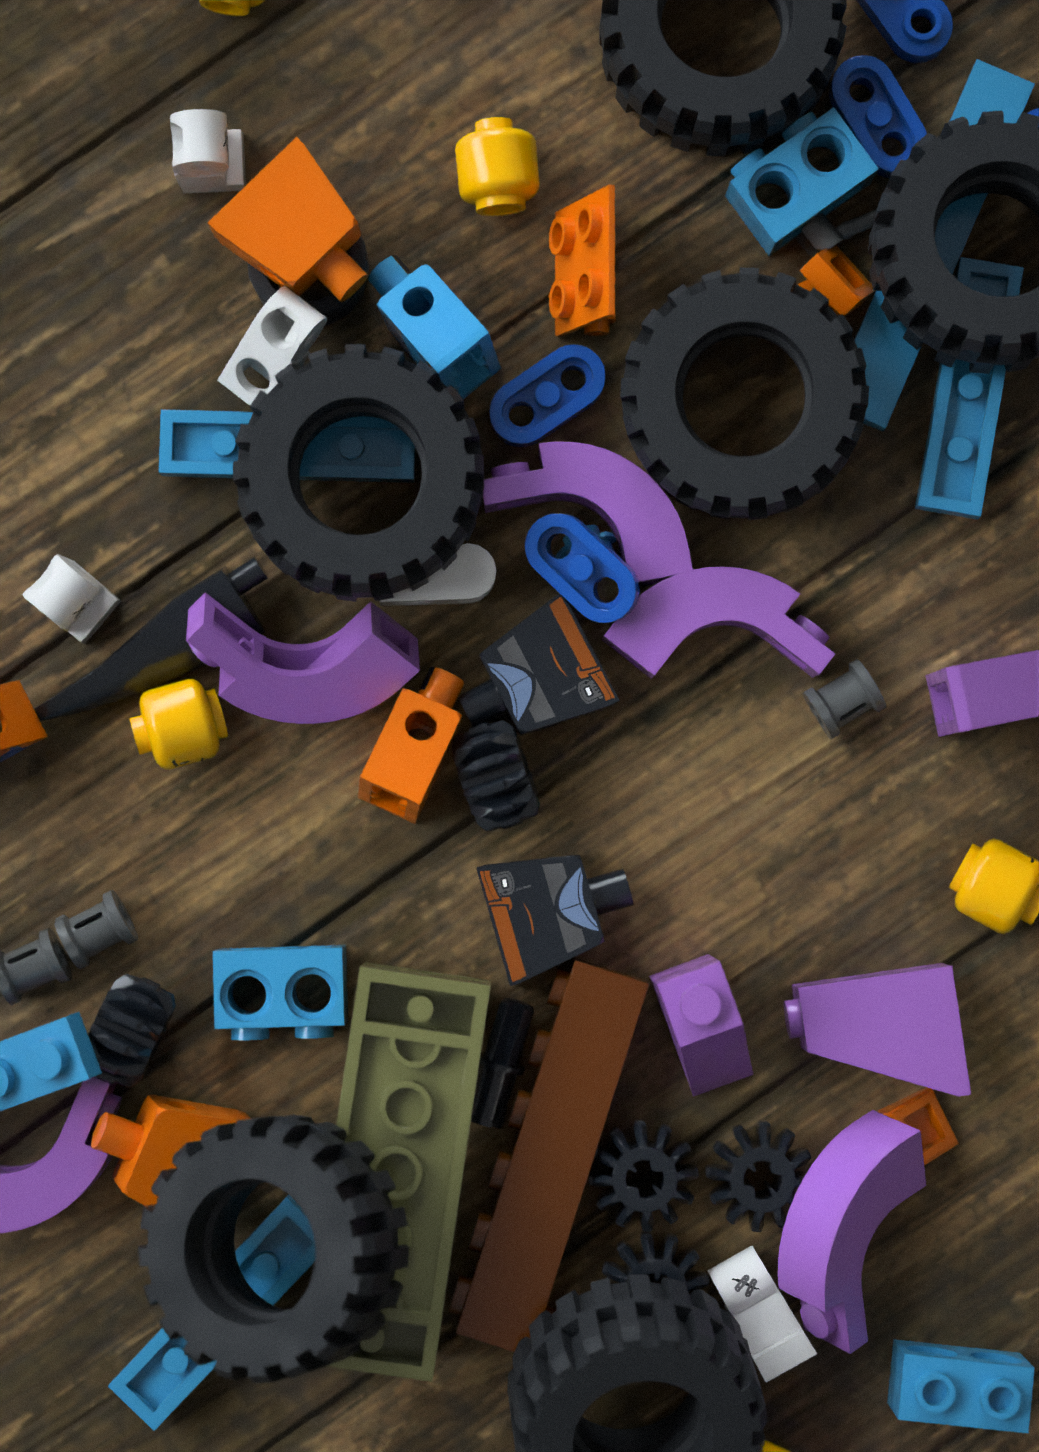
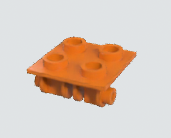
[549,185,616,337]

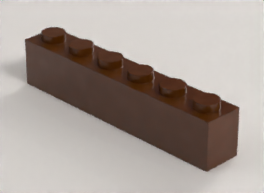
[448,957,649,1352]

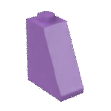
[925,650,1039,737]
[649,954,753,1096]
[784,963,971,1096]

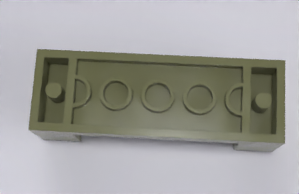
[327,962,491,1382]

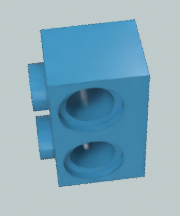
[725,107,879,256]
[213,945,348,1040]
[887,1339,1035,1433]

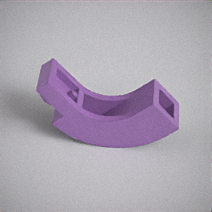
[483,441,693,587]
[602,566,835,679]
[186,593,420,724]
[0,1076,122,1233]
[778,1110,926,1354]

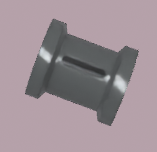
[802,659,887,740]
[54,889,138,970]
[0,928,72,1006]

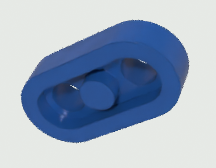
[856,0,953,63]
[829,55,927,178]
[490,345,605,447]
[525,514,640,623]

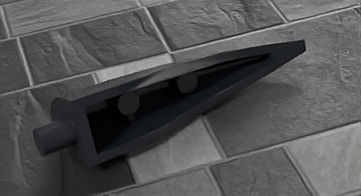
[34,557,268,722]

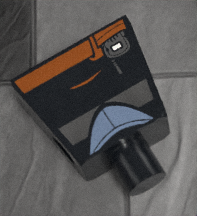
[458,594,620,736]
[476,854,634,986]

